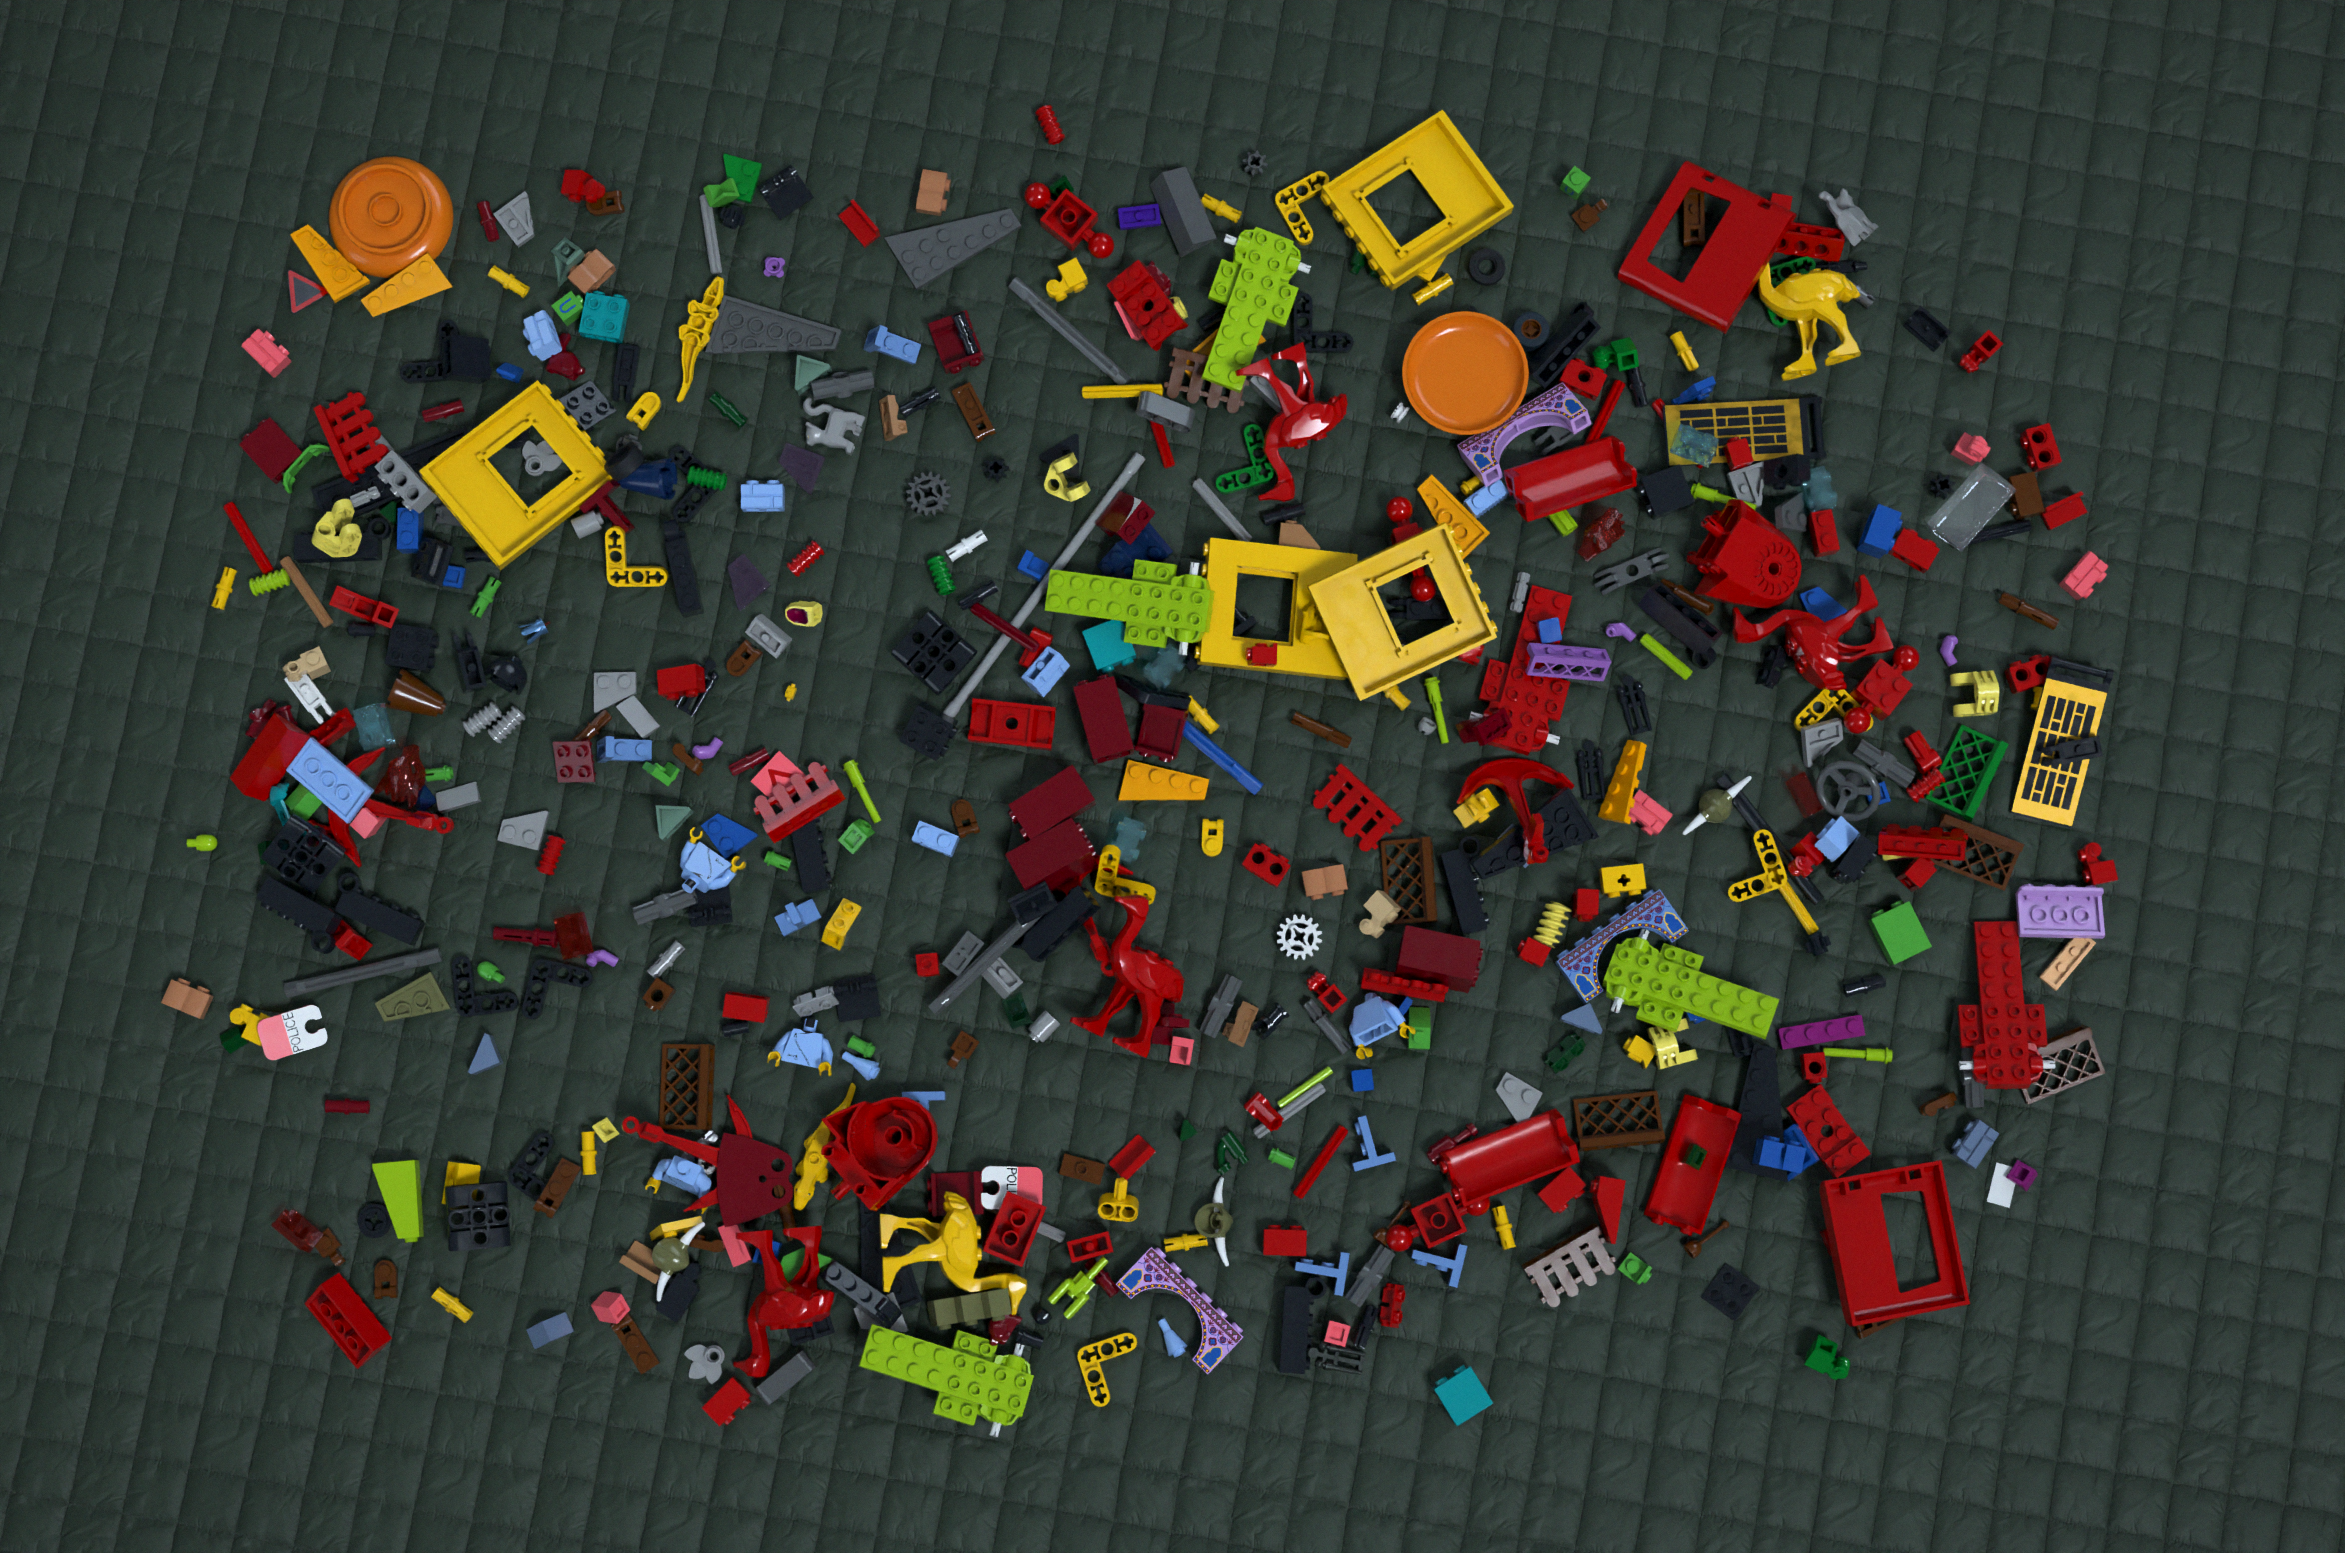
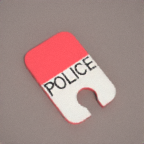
[257,1005,327,1060]
[980,1166,1043,1209]

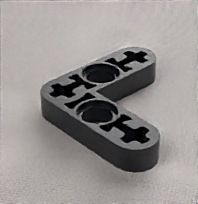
[1294,293,1354,353]
[400,320,459,384]
[670,446,718,524]
[1116,675,1191,710]
[452,956,519,1017]
[522,959,594,1020]
[509,1133,563,1211]

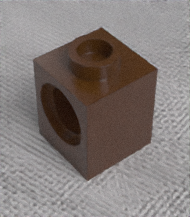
[642,977,677,1012]

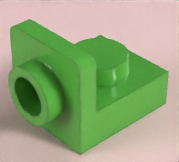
[642,761,680,786]
[838,818,875,854]
[1617,1252,1652,1285]

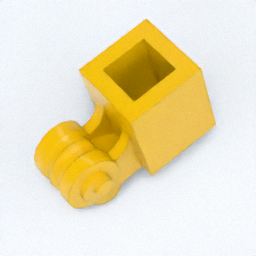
[1046,258,1088,302]
[230,1003,270,1046]

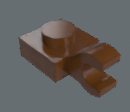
[1571,198,1608,233]
[947,1031,980,1070]
[311,1228,346,1266]

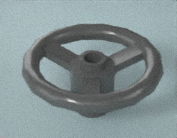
[1815,761,1881,821]

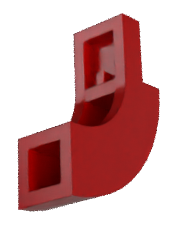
[328,585,399,629]

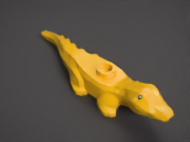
[677,276,724,402]
[794,1083,856,1211]

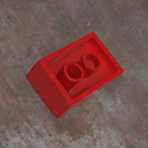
[1589,1176,1626,1244]
[981,1191,1047,1267]

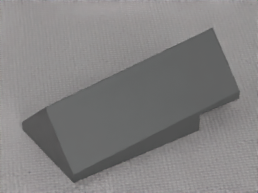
[1150,166,1217,257]

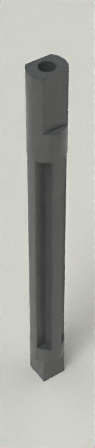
[1008,276,1131,385]
[928,915,1043,1015]
[284,947,443,998]

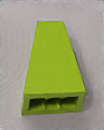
[372,1160,424,1243]

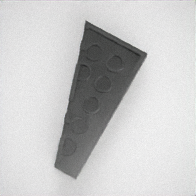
[885,208,1022,290]
[705,295,842,354]

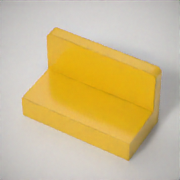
[442,1161,481,1207]

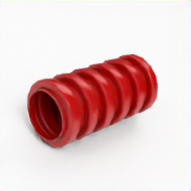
[1035,105,1065,145]
[786,540,825,577]
[1906,767,1946,803]
[536,835,566,876]

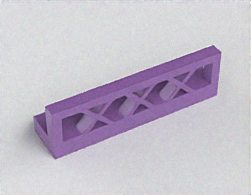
[1525,643,1611,681]

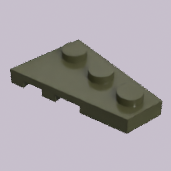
[375,972,452,1022]

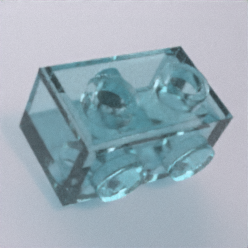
[1670,424,1719,467]
[1801,466,1838,512]
[1142,643,1186,691]
[353,703,396,751]
[1111,817,1147,865]

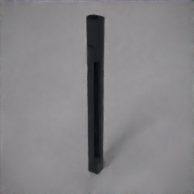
[1717,773,1824,905]

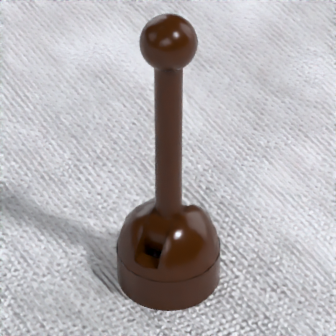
[1372,1200,1412,1246]
[1683,1220,1729,1259]

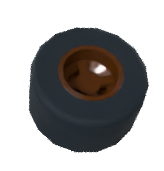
[1512,311,1550,352]

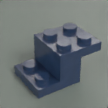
[1097,522,1173,580]

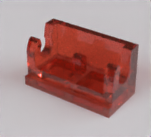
[1786,771,1824,818]
[554,912,594,960]
[271,1209,324,1253]

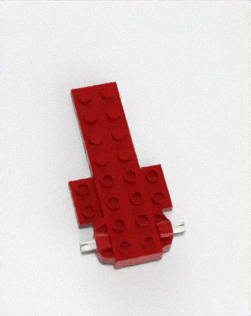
[1469,585,1572,756]
[1957,921,2055,1089]

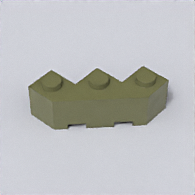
[927,1288,1012,1330]

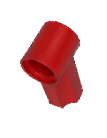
[1018,627,1054,669]
[1903,730,1942,775]
[1243,1091,1284,1132]

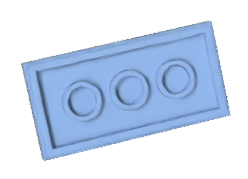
[286,738,374,823]

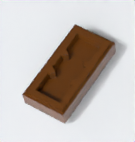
[1059,1154,1106,1185]

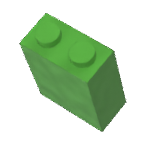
[1868,900,1932,966]

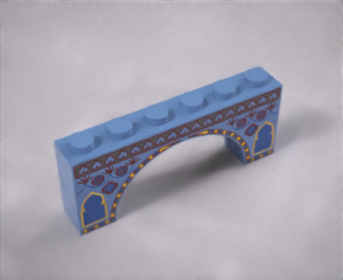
[1555,889,1689,1004]

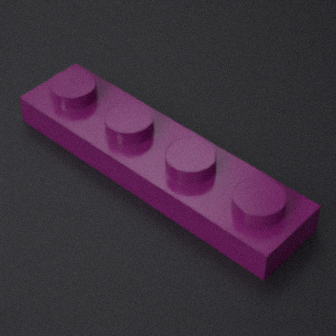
[1777,1015,1865,1050]

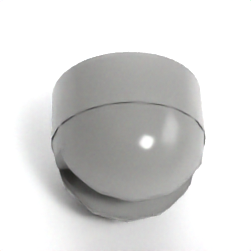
[1418,717,1437,735]

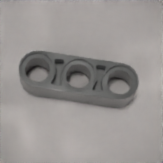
[1135,391,1196,433]
[754,1350,816,1406]

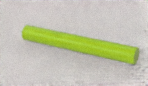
[1277,1066,1333,1109]

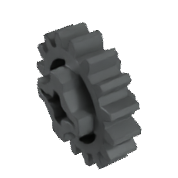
[906,472,951,518]

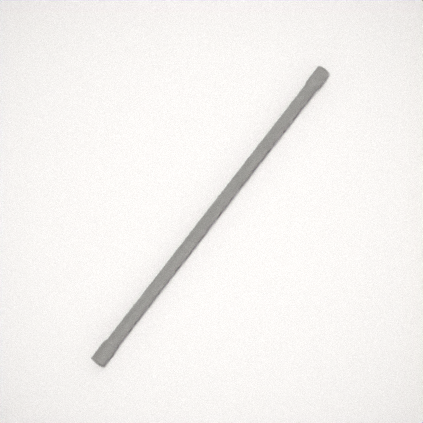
[943,452,1146,718]

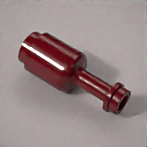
[1425,1122,1479,1166]

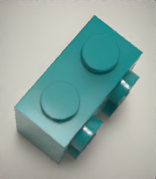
[579,291,630,344]
[1082,620,1136,674]
[1433,1364,1493,1426]

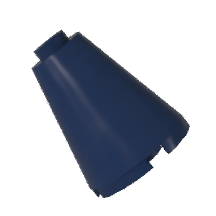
[617,458,678,500]

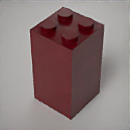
[1073,674,1134,765]
[1008,765,1096,842]
[1005,817,1098,891]
[1394,925,1483,993]

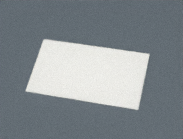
[1987,1162,2015,1208]

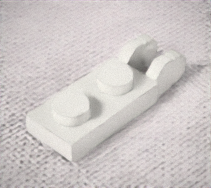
[284,674,335,725]

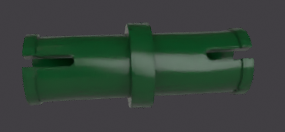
[709,391,748,429]

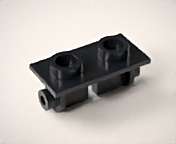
[1755,645,1787,689]
[1727,1026,1754,1058]

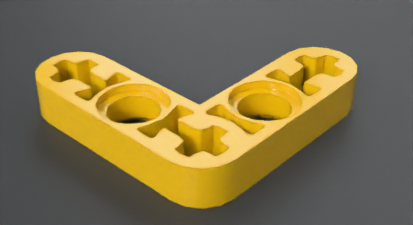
[1275,171,1329,246]
[605,525,669,587]
[1794,689,1873,732]
[1728,829,1788,902]
[1095,845,1156,905]
[1077,1332,1137,1407]

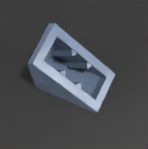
[1559,1003,1602,1035]
[468,1033,503,1075]
[526,1312,574,1349]

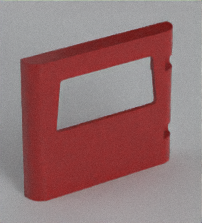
[1618,160,1797,334]
[1819,1160,1970,1326]

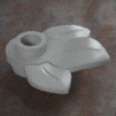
[522,440,562,476]
[684,1344,725,1384]

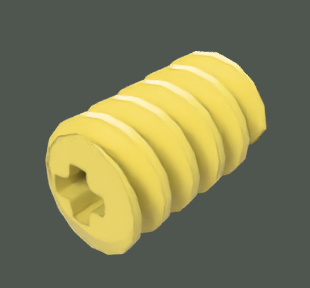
[1533,901,1572,948]

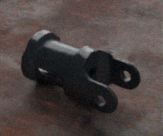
[1252,1003,1290,1040]

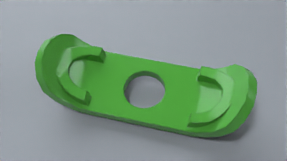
[282,443,330,494]

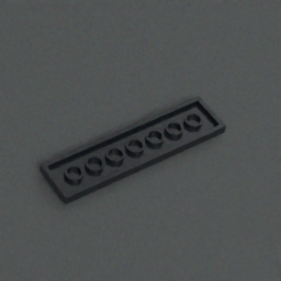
[312,427,469,519]

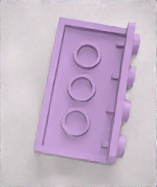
[2015,884,2105,939]

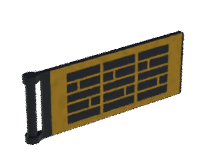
[1662,396,1827,467]
[2010,655,2114,828]

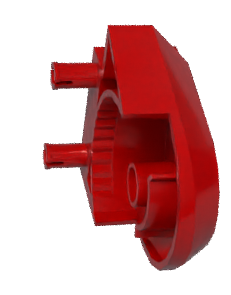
[1686,499,1802,608]
[821,1097,938,1211]

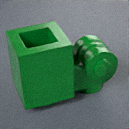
[1593,337,1639,372]
[1804,1335,1850,1380]

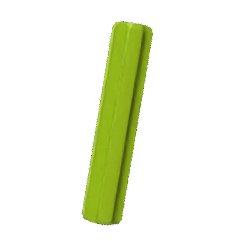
[1640,633,1693,680]

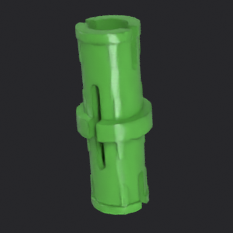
[469,576,502,619]

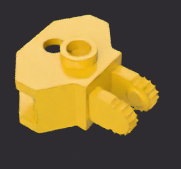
[1453,788,1499,829]

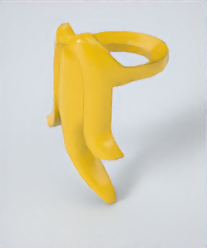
[1300,604,1330,644]

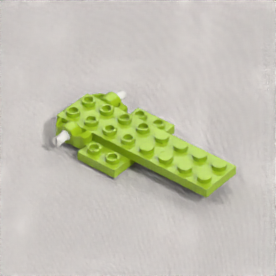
[1201,227,1311,393]
[1045,559,1215,655]
[1603,929,1780,1039]
[858,1324,1034,1437]

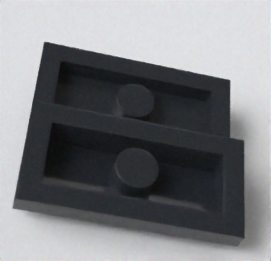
[787,1315,835,1347]

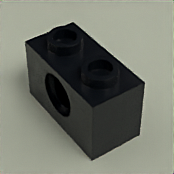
[1764,454,1811,490]

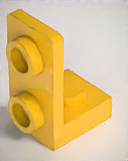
[821,898,862,950]

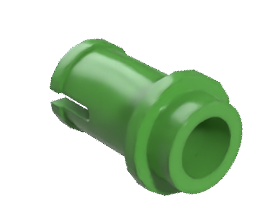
[425,765,454,782]
[764,850,792,872]
[847,1035,876,1058]
[1268,1148,1296,1170]

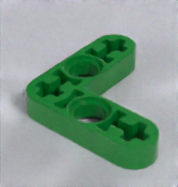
[1757,256,1816,328]
[1216,424,1274,494]

